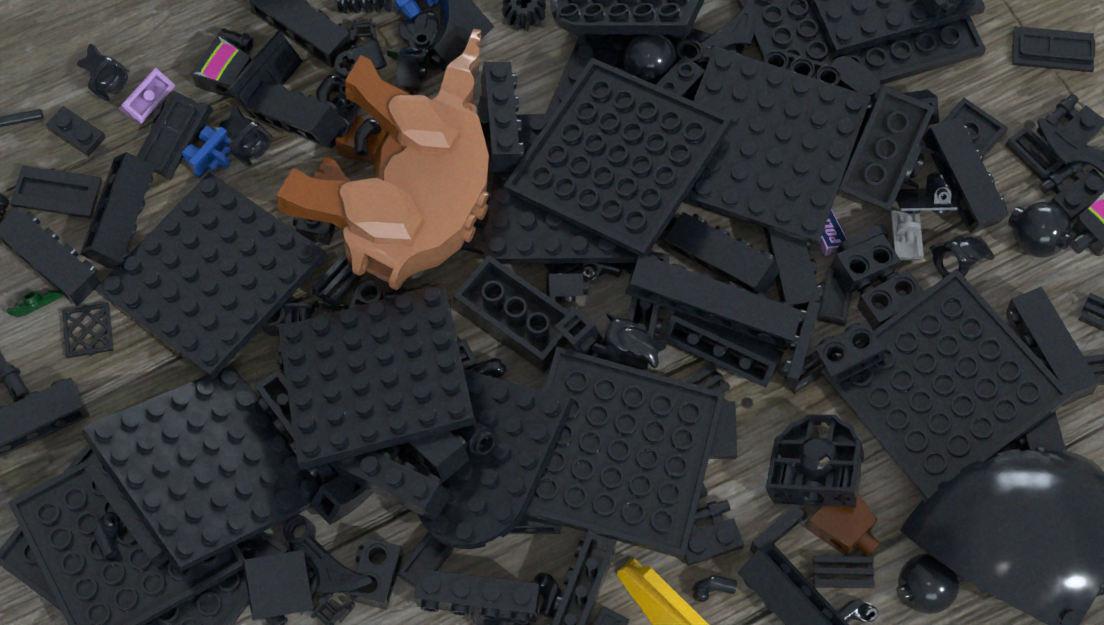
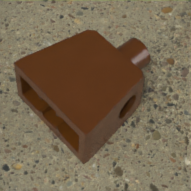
[806,495,881,556]

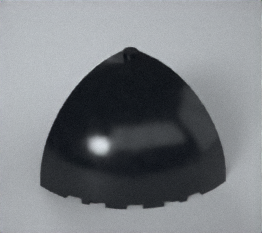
[900,447,1104,625]

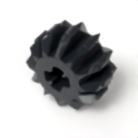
[502,0,546,32]

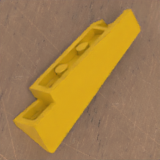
[617,557,709,625]

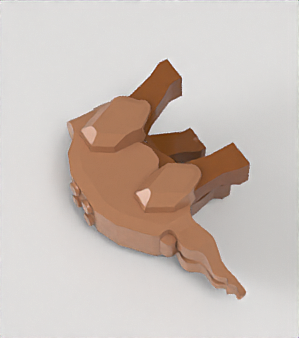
[276,29,489,291]

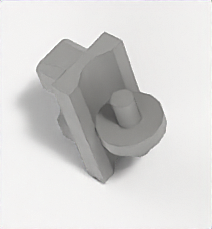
[890,211,924,262]

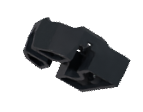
[766,414,864,508]

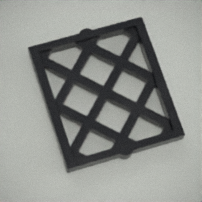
[62,303,114,358]

